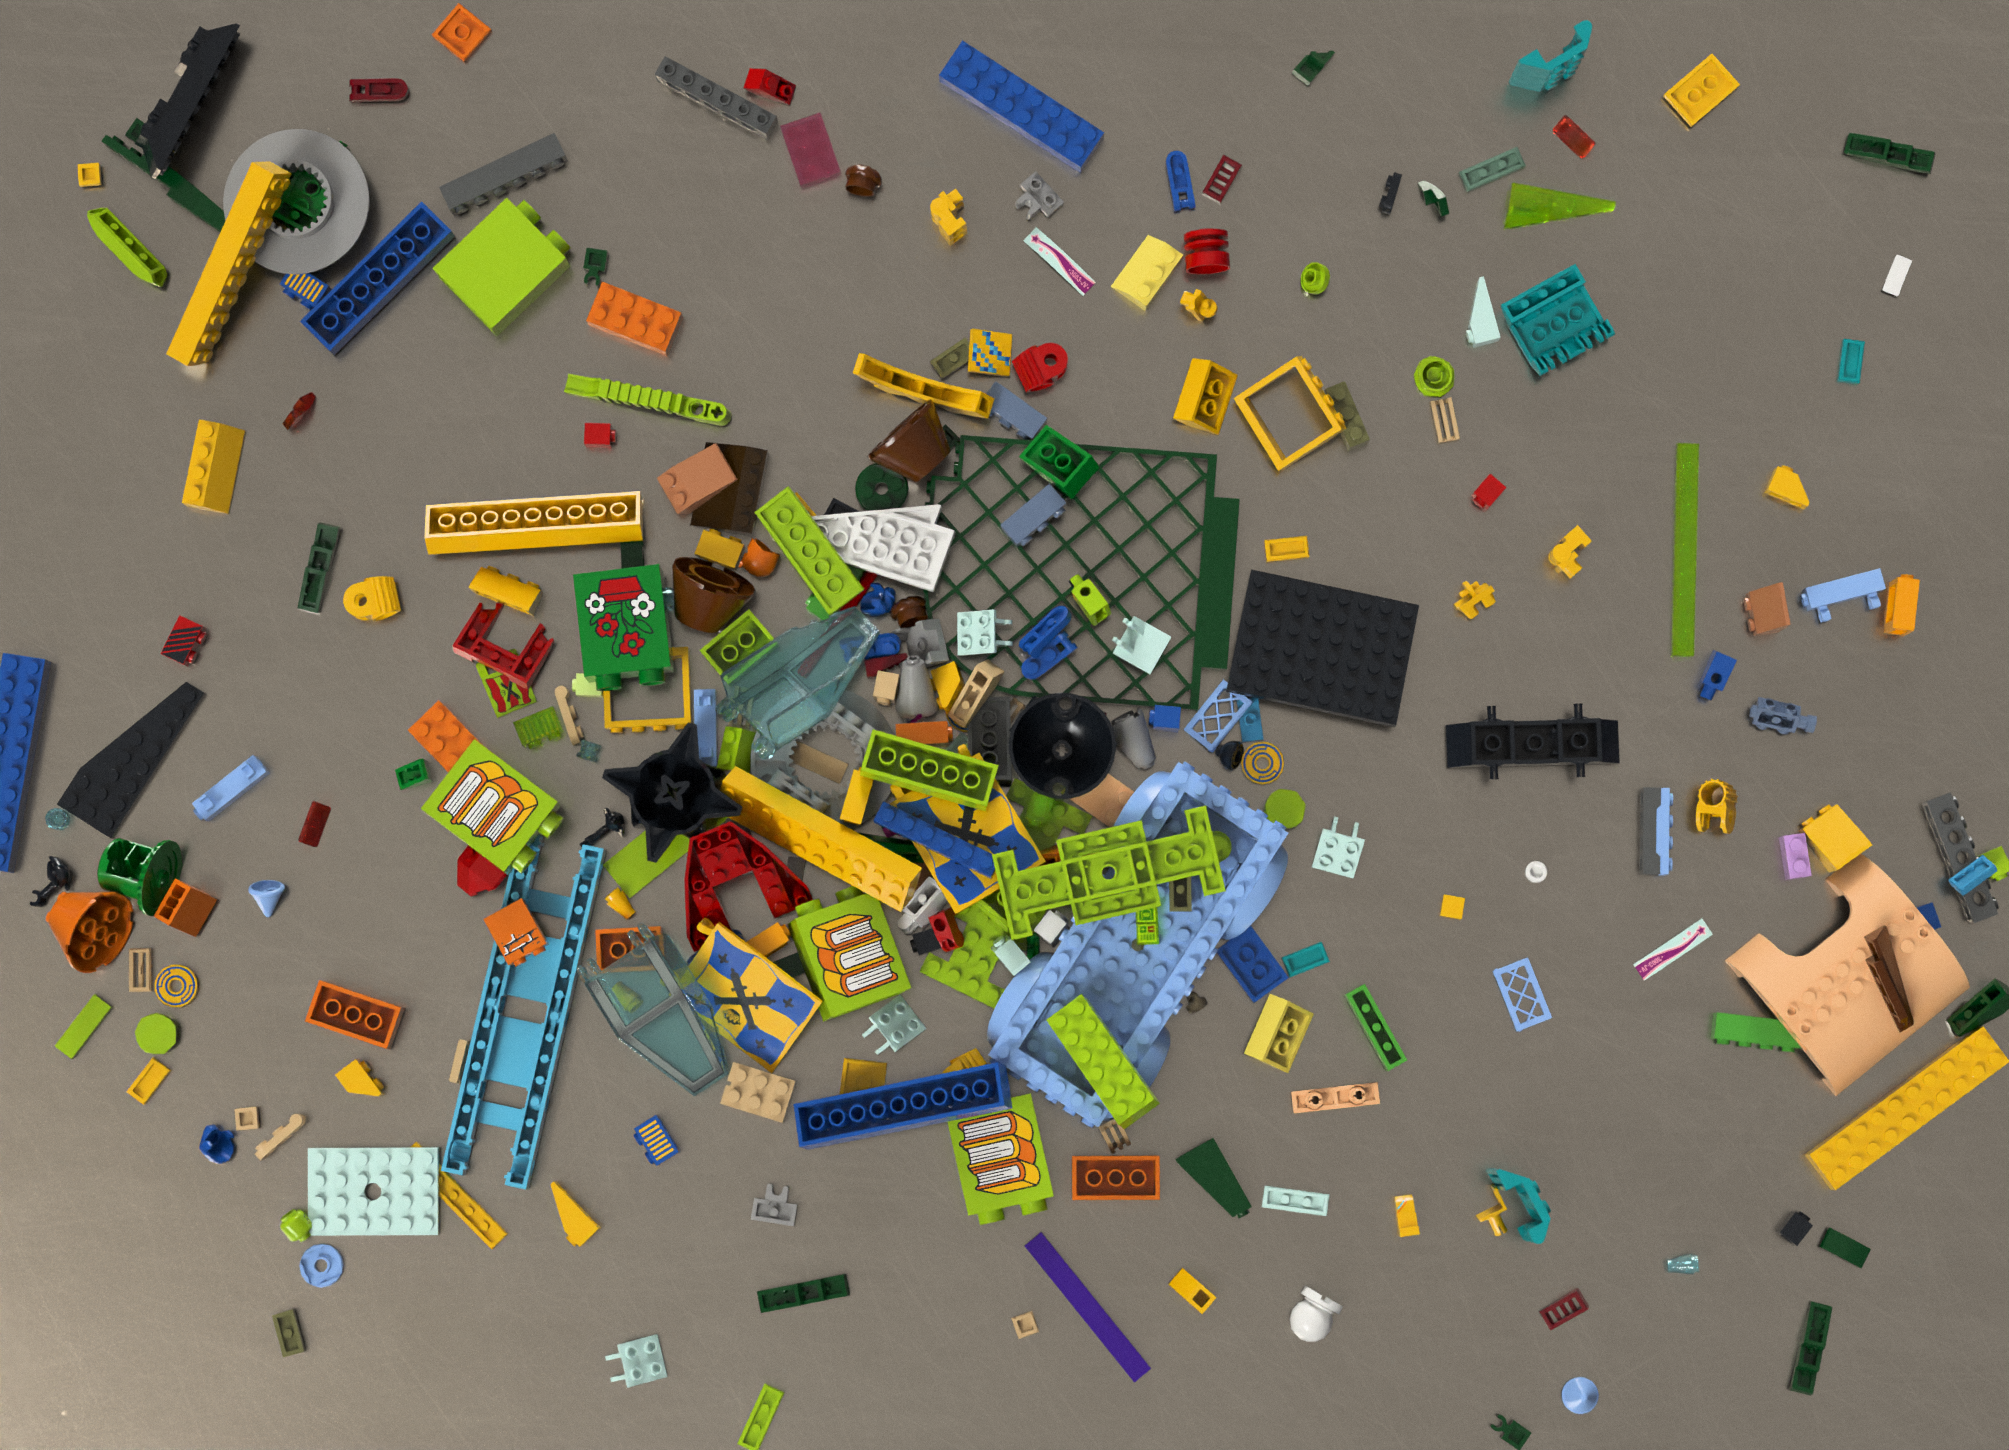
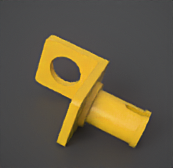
[1476,1184,1508,1236]

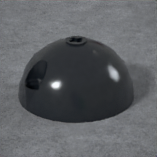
[1009,693,1116,801]

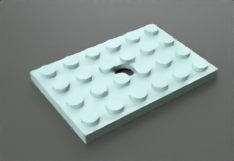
[308,1147,439,1236]

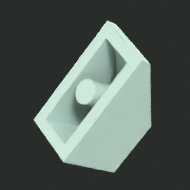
[991,935,1031,976]

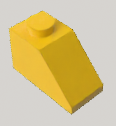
[1764,465,1810,509]

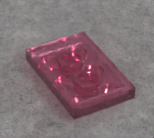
[780,113,841,187]

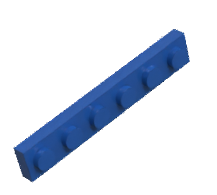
[873,802,995,879]

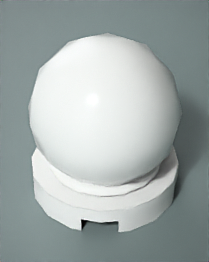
[1290,1286,1343,1342]

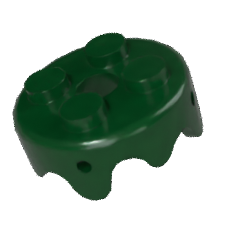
[855,463,909,511]

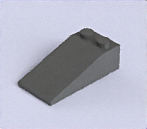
[967,697,1012,787]

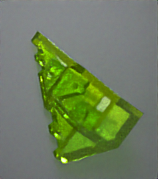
[1504,182,1616,229]

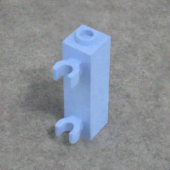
[1800,568,1886,623]
[694,689,718,768]
[192,755,270,821]

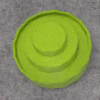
[1301,262,1330,294]
[1212,831,1231,863]

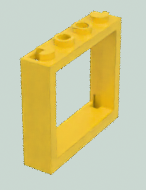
[1234,356,1347,471]
[603,647,693,733]

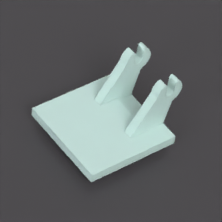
[957,610,1013,656]
[1112,616,1171,674]
[1312,816,1365,878]
[862,994,927,1055]
[605,1334,667,1388]

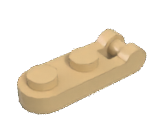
[555,686,584,746]
[255,1114,306,1161]

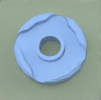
[299,1244,344,1288]

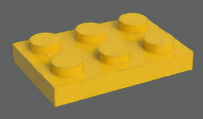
[1663,54,1740,127]

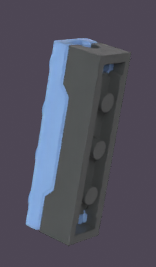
[1640,787,1673,876]

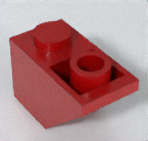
[743,68,796,105]

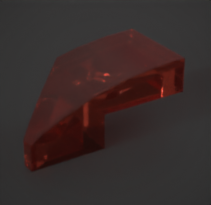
[282,392,316,430]

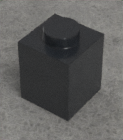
[910,928,942,956]
[1776,1211,1813,1246]

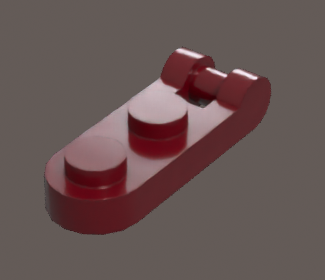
[349,78,409,103]

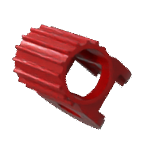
[1012,343,1068,393]

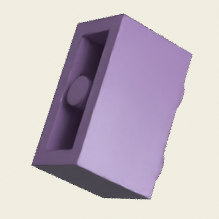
[1779,833,1812,880]

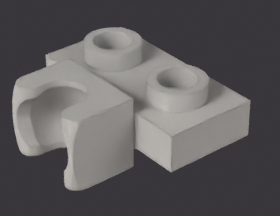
[1015,171,1064,220]
[751,1183,797,1226]

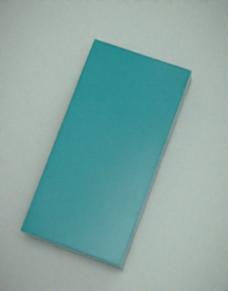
[1837,338,1865,384]
[1281,942,1330,978]

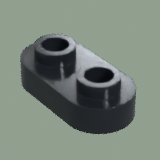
[1379,172,1402,215]

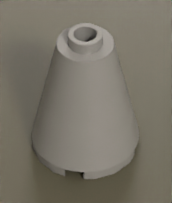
[895,656,938,718]
[1111,708,1156,770]

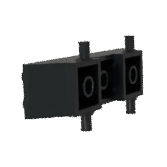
[135,23,240,179]
[1445,703,1620,780]

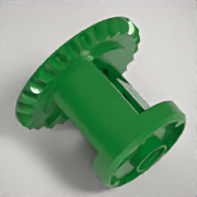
[97,838,182,916]

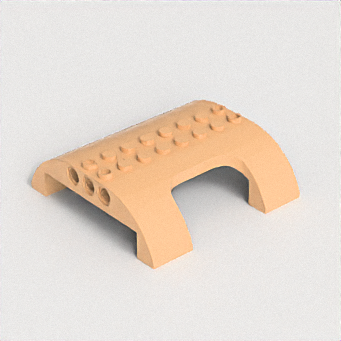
[1725,854,1970,1096]

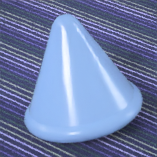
[248,880,285,917]
[1561,1377,1599,1414]

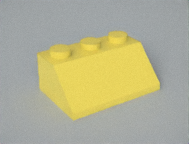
[1111,235,1183,311]
[1244,994,1314,1073]

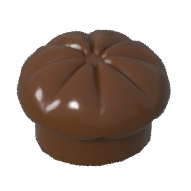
[845,164,882,197]
[890,596,928,628]

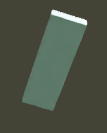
[1458,147,1526,192]

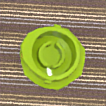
[1414,356,1454,397]
[1264,789,1306,829]
[135,1013,177,1054]

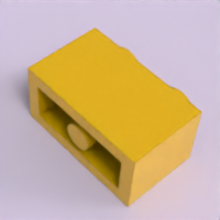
[694,528,745,571]

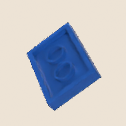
[1217,925,1289,1003]

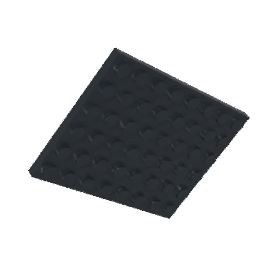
[1226,569,1419,727]

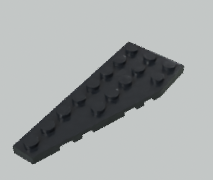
[57,682,206,839]

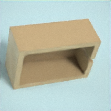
[720,1062,797,1123]

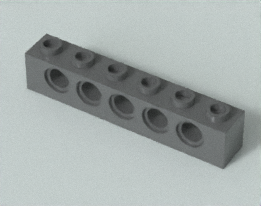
[655,56,778,140]
[1922,792,1999,924]

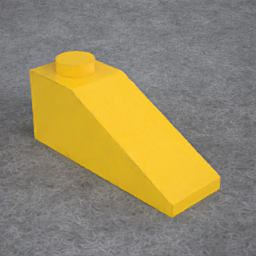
[550,1181,601,1247]

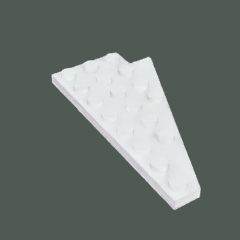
[773,504,956,592]

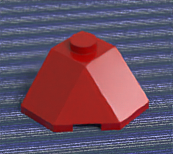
[457,846,507,897]

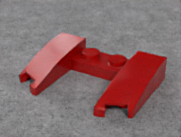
[452,603,554,690]

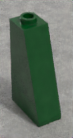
[1175,1138,1252,1219]

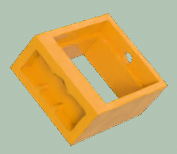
[1884,574,1920,636]
[746,922,792,958]

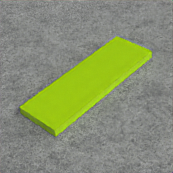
[754,486,865,616]
[603,817,728,899]

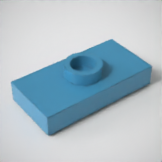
[1236,697,1264,743]
[1948,855,1998,896]

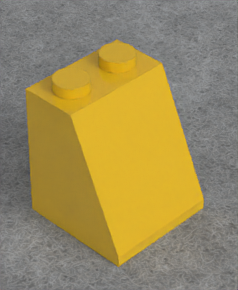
[1798,804,1872,873]

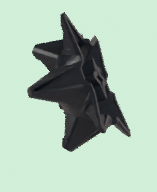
[602,722,742,863]

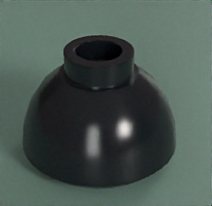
[1216,741,1244,770]

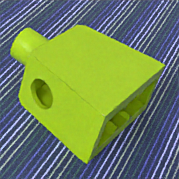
[1069,574,1111,626]

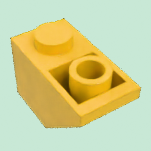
[930,661,965,714]
[335,1059,385,1096]
[1169,1268,1217,1314]

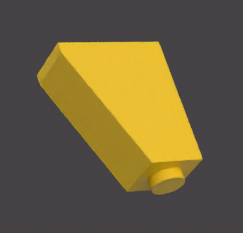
[840,767,874,826]

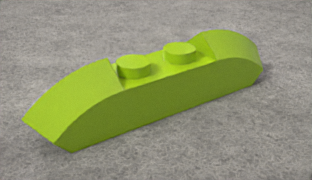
[87,208,167,287]

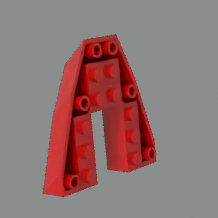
[684,821,813,952]

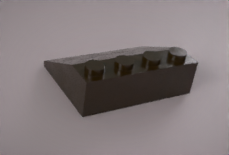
[690,442,769,537]

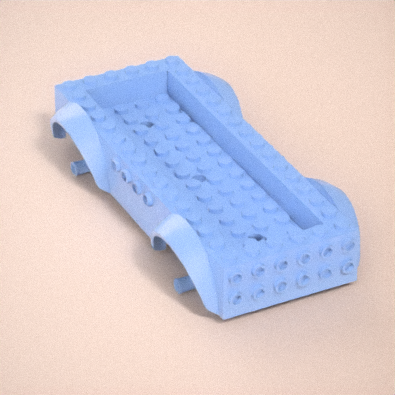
[987,761,1288,1128]

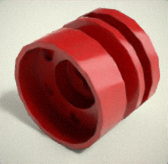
[1184,228,1230,275]

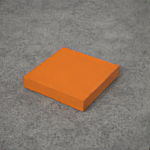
[432,3,492,63]

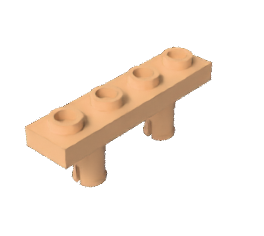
[1291,1082,1380,1113]

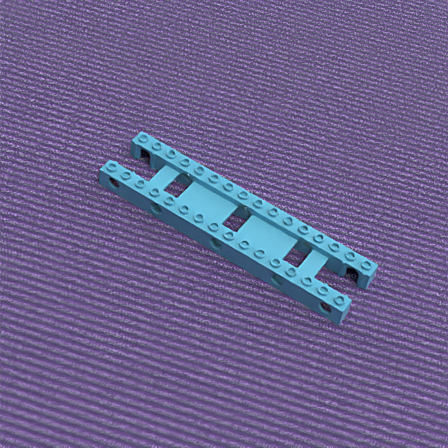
[441,835,606,1190]

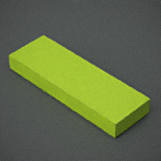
[55,994,113,1059]
[737,1383,785,1450]

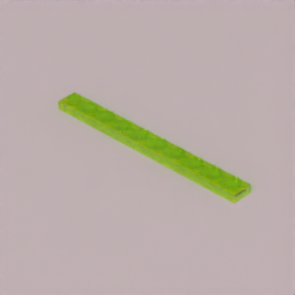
[1671,443,1699,657]

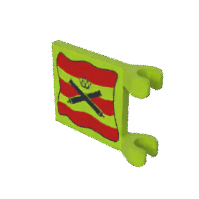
[476,649,537,718]

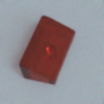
[1552,115,1596,159]
[298,801,331,847]

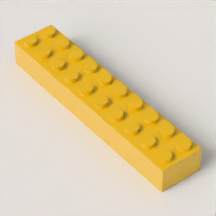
[166,161,292,366]
[425,491,643,555]
[720,766,922,912]
[1804,1026,2009,1190]

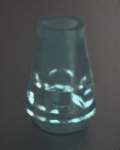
[1667,1253,1699,1275]

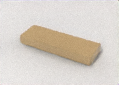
[790,741,849,784]

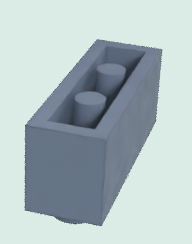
[986,381,1047,440]
[1000,483,1066,547]

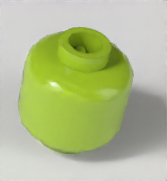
[280,1209,312,1242]

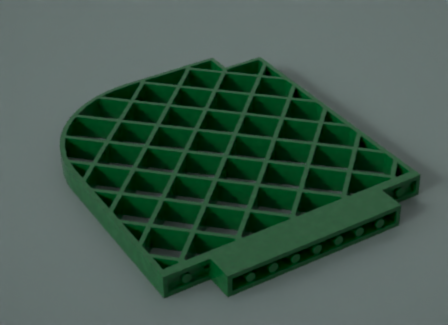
[923,435,1240,712]

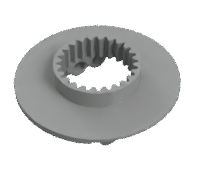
[223,129,370,275]
[751,687,894,829]

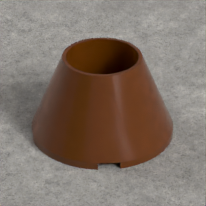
[867,399,951,482]
[672,557,755,633]

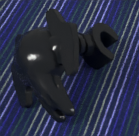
[579,808,625,847]
[30,856,71,907]

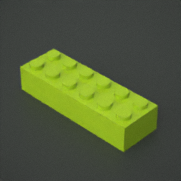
[860,729,999,811]
[1046,994,1160,1129]

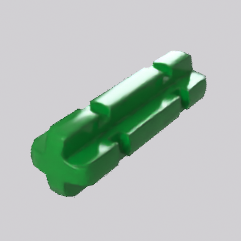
[1027,933,1040,960]

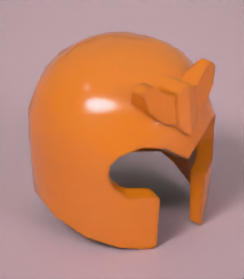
[739,538,781,578]

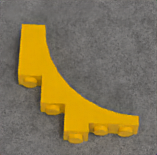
[853,353,995,419]

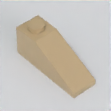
[948,659,1005,728]

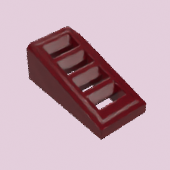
[1203,154,1242,202]
[864,653,908,679]
[1539,1288,1589,1330]

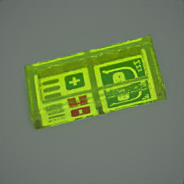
[1135,907,1159,945]

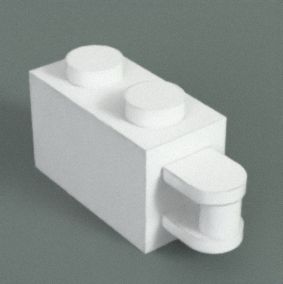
[898,876,948,934]

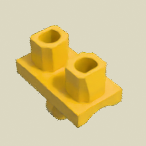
[1180,289,1218,322]
[1454,581,1496,619]

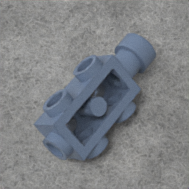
[1749,697,1817,734]

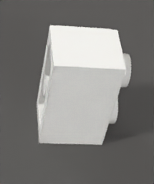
[1034,910,1070,948]

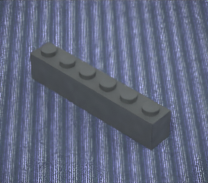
[439,133,567,214]

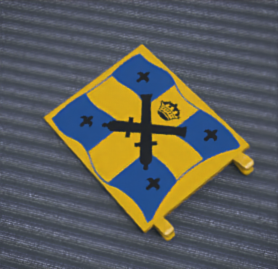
[890,744,1046,914]
[660,918,823,1073]

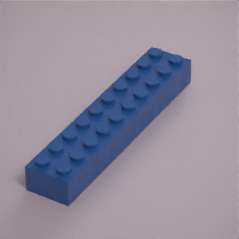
[0,653,51,873]
[793,1062,1013,1150]

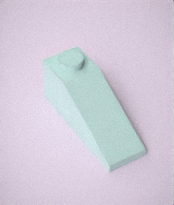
[1466,276,1501,348]

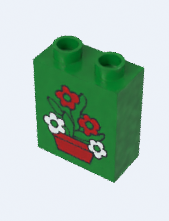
[573,564,675,691]

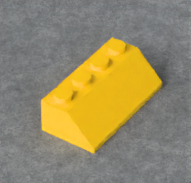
[182,419,246,514]

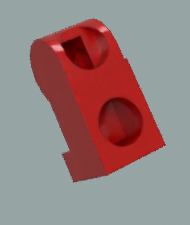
[928,908,964,952]

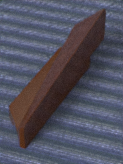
[1864,925,1914,1032]

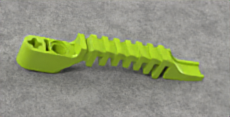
[564,373,731,426]

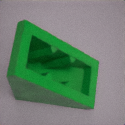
[395,758,433,790]

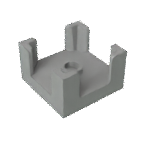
[892,619,949,669]

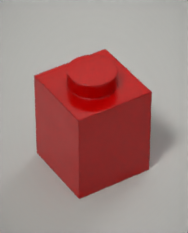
[584,423,616,448]
[1471,474,1506,510]

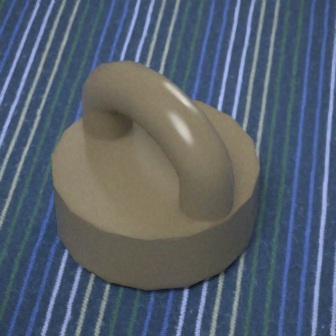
[1186,991,1208,1014]

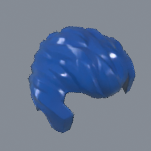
[860,583,896,616]
[199,1124,234,1164]

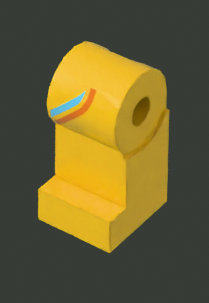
[1394,1194,1420,1237]

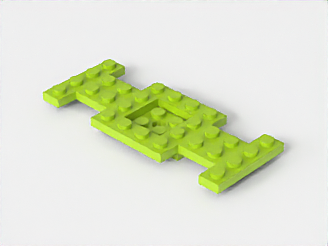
[919,778,1092,1009]
[992,806,1226,940]

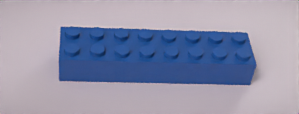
[939,40,1104,173]
[300,201,455,355]

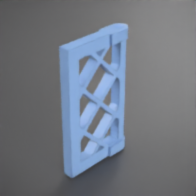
[1183,679,1253,753]
[1492,957,1552,1032]

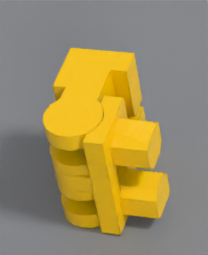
[930,189,967,246]
[1548,525,1592,579]

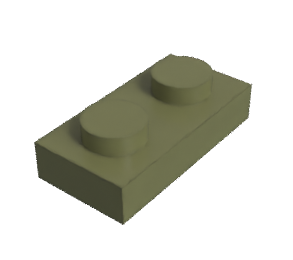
[930,337,969,380]
[272,1309,306,1358]

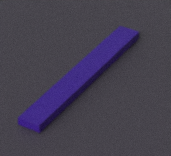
[1024,1232,1151,1382]

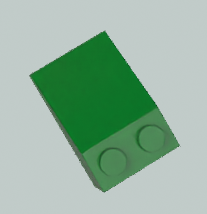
[1019,425,1099,499]

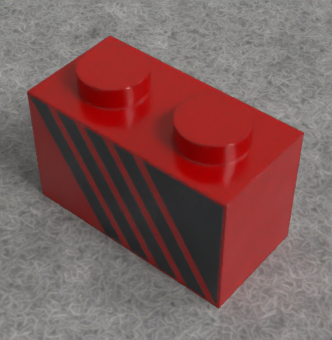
[161,615,207,667]

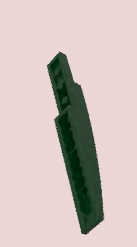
[101,135,225,232]

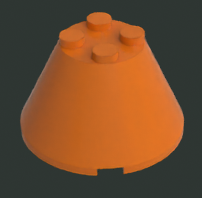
[46,892,133,973]

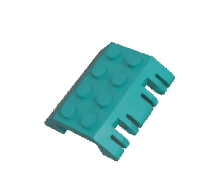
[1509,20,1592,92]
[1501,264,1615,376]
[1486,1168,1551,1244]

